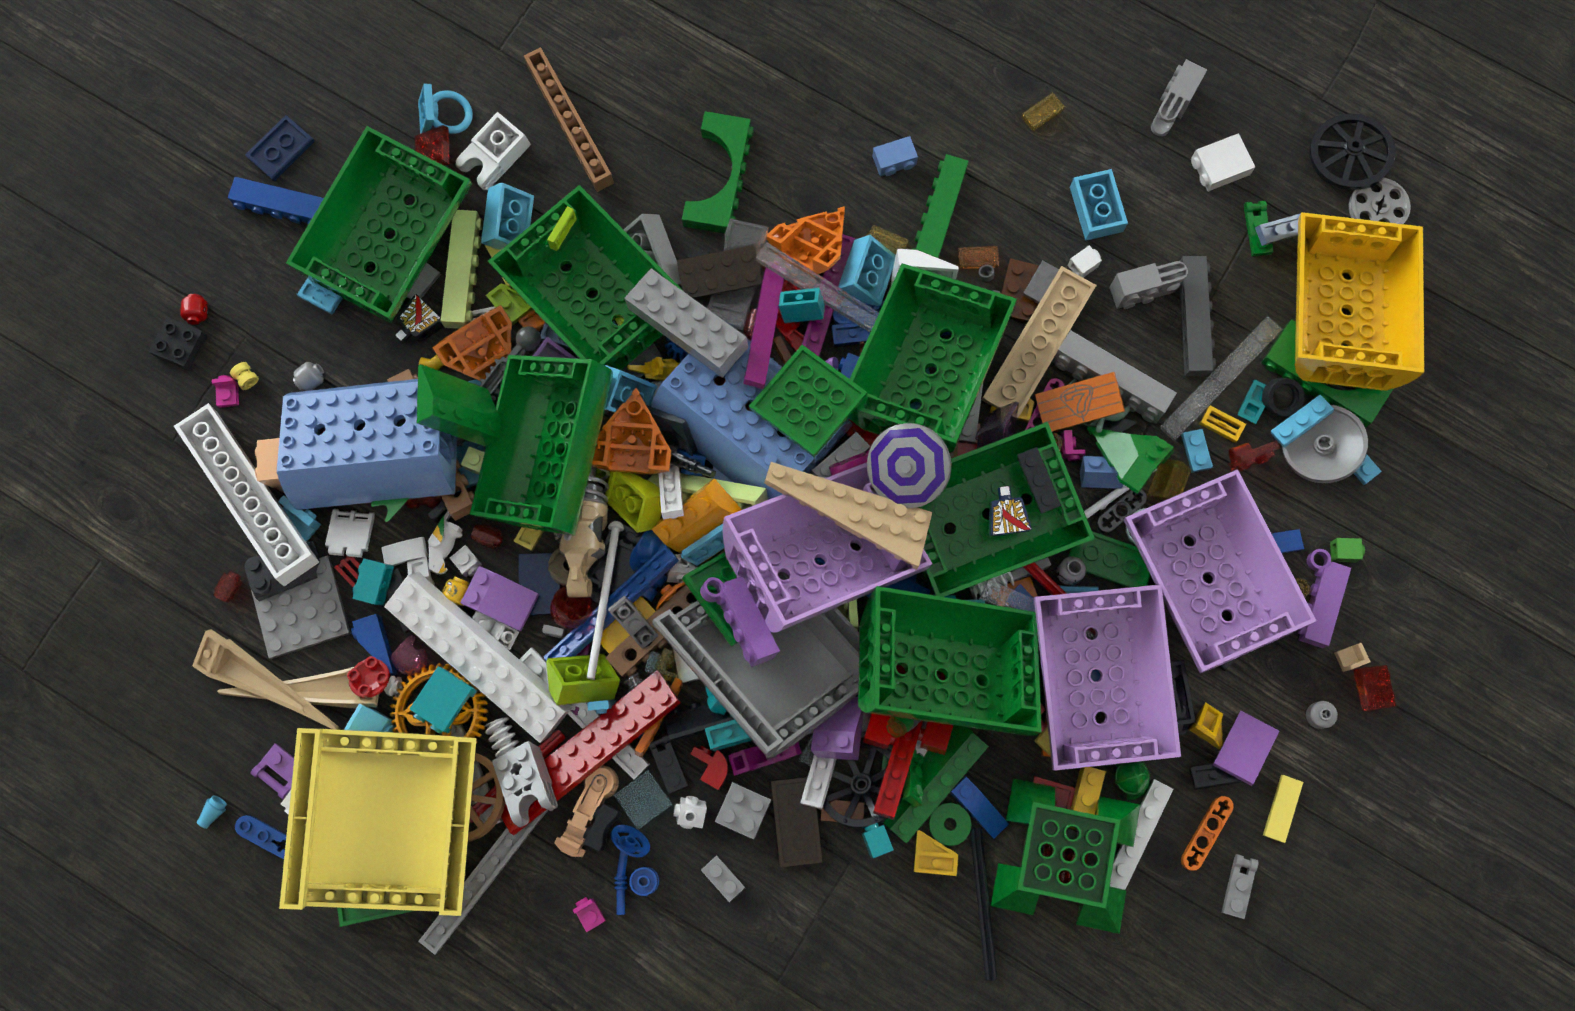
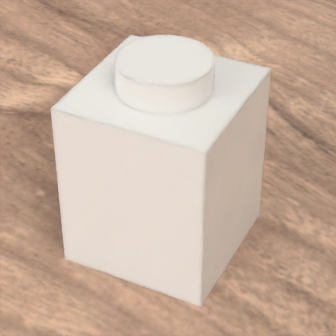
[1067,245,1102,278]

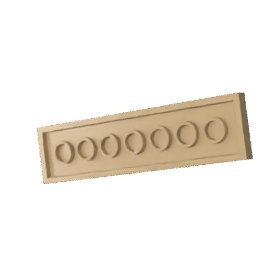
[982,266,1096,420]

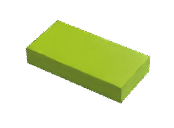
[547,206,577,251]

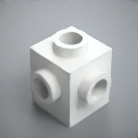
[667,554,698,584]
[674,796,707,829]

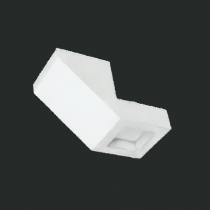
[472,611,519,650]

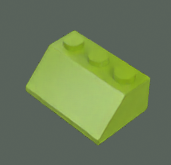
[546,654,620,705]

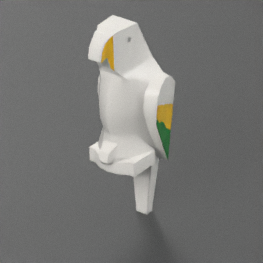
[428,511,463,575]

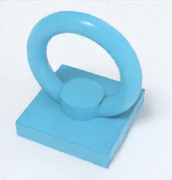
[418,84,473,137]

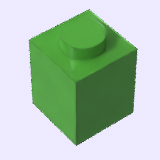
[1330,538,1365,562]

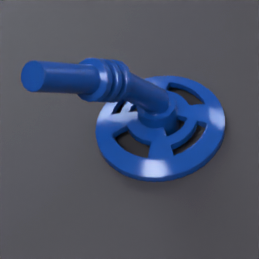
[611,825,650,915]

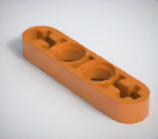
[1181,796,1234,871]

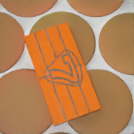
[1035,372,1125,432]

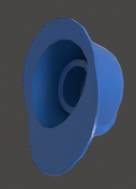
[629,530,665,572]

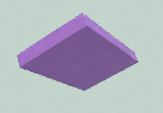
[1213,711,1279,786]

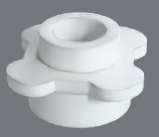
[384,676,403,697]

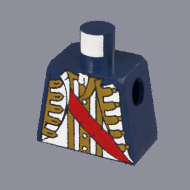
[989,486,1032,537]

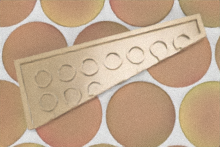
[764,462,932,570]

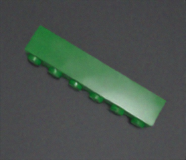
[912,154,968,258]

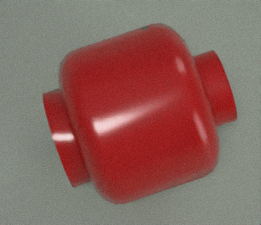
[180,294,208,325]

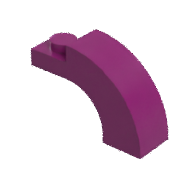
[728,742,802,776]

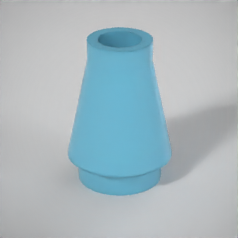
[197,795,227,829]

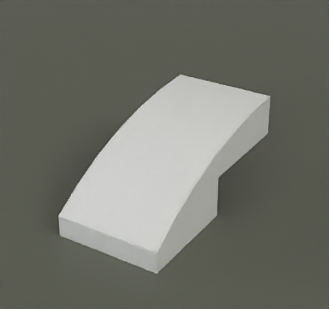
[381,537,428,566]

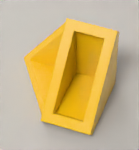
[1188,702,1223,750]

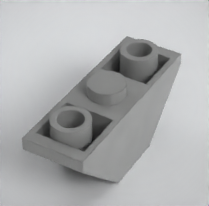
[608,596,658,649]

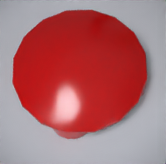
[347,656,390,698]

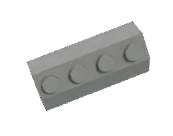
[623,214,682,288]

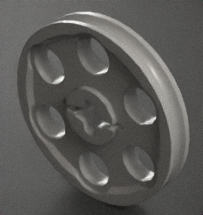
[1349,178,1411,224]

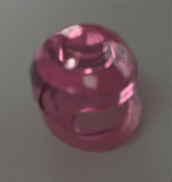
[390,634,428,676]

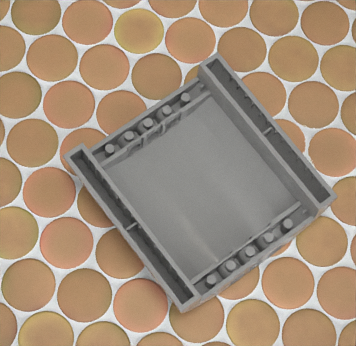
[652,572,859,758]

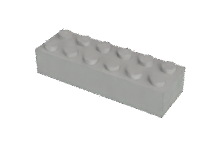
[624,269,748,377]
[1052,330,1177,423]

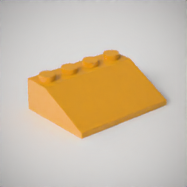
[651,478,742,565]

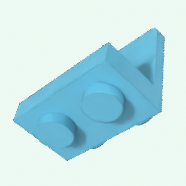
[278,495,321,541]

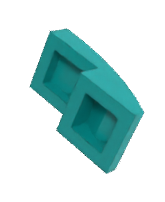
[1237,380,1266,424]

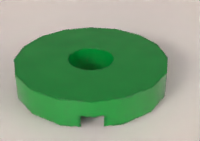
[929,803,971,846]

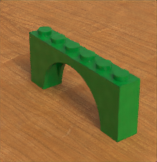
[682,111,754,234]
[1261,319,1393,428]

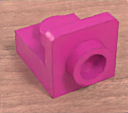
[212,375,239,408]
[1060,430,1085,462]
[573,897,606,932]

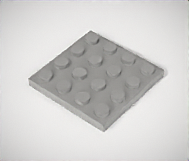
[251,555,351,659]

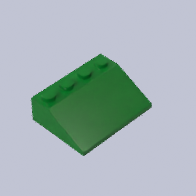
[417,364,501,446]

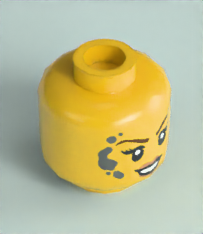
[442,577,469,606]

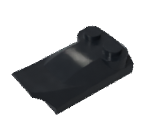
[646,405,697,456]
[245,541,320,602]
[1170,660,1196,735]

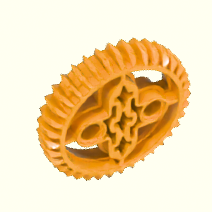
[390,663,488,743]

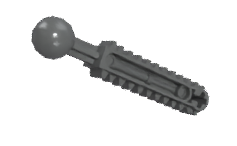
[457,326,541,447]

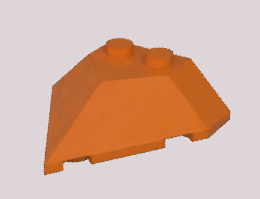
[766,206,845,277]
[432,305,512,381]
[592,388,671,475]

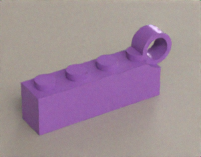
[1298,549,1351,648]
[700,576,780,667]

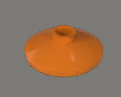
[656,582,686,610]

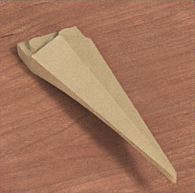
[192,629,339,729]
[217,667,379,709]

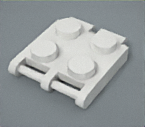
[325,509,375,558]

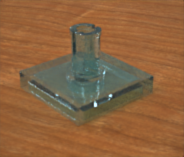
[614,770,673,830]

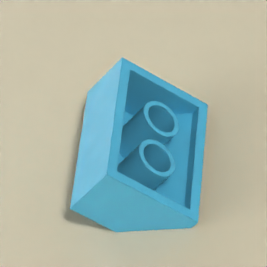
[481,183,534,250]
[837,235,896,306]
[344,703,396,732]

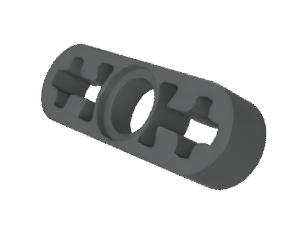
[1096,489,1147,534]

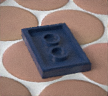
[245,115,315,181]
[519,553,561,616]

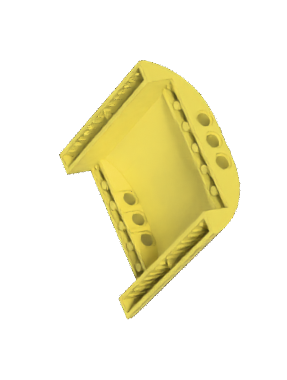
[279,728,477,916]

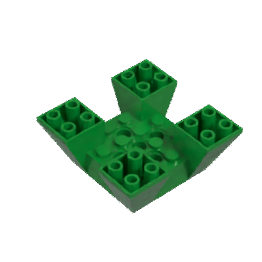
[991,779,1140,934]

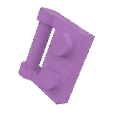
[251,744,294,799]

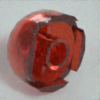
[550,587,592,629]

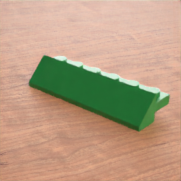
[882,725,989,843]

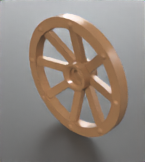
[468,753,506,842]

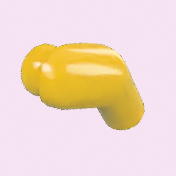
[419,355,443,370]

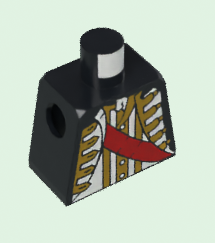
[395,294,444,343]

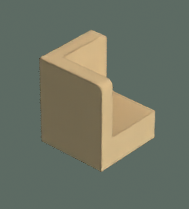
[1334,643,1370,672]

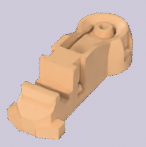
[554,765,619,857]

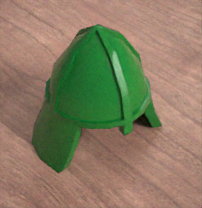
[1115,761,1151,800]

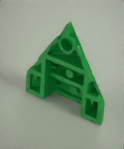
[1087,426,1174,494]

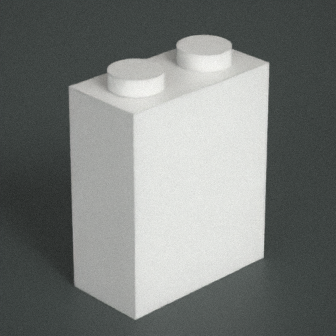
[1191,133,1255,191]

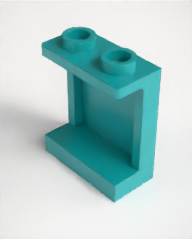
[410,666,478,734]
[705,720,752,751]

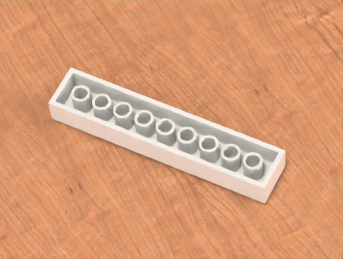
[174,403,319,586]
[384,572,573,743]

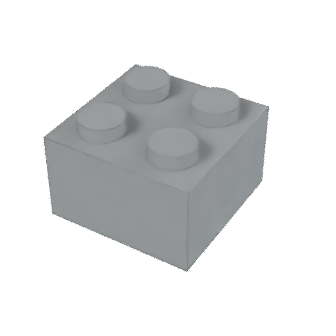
[715,782,771,839]

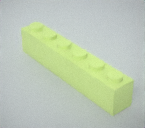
[441,210,483,329]
[648,473,768,510]

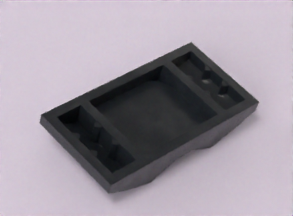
[586,524,644,603]

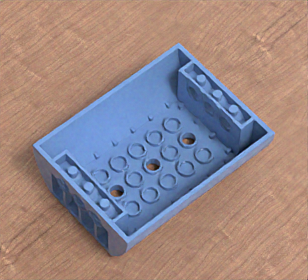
[651,322,852,500]
[277,379,457,510]

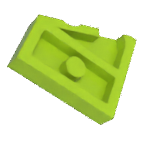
[486,283,533,326]

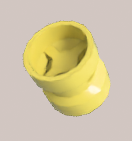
[230,362,259,390]

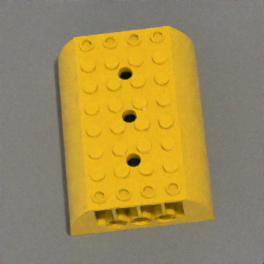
[1295,212,1424,391]

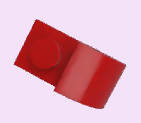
[691,746,729,791]

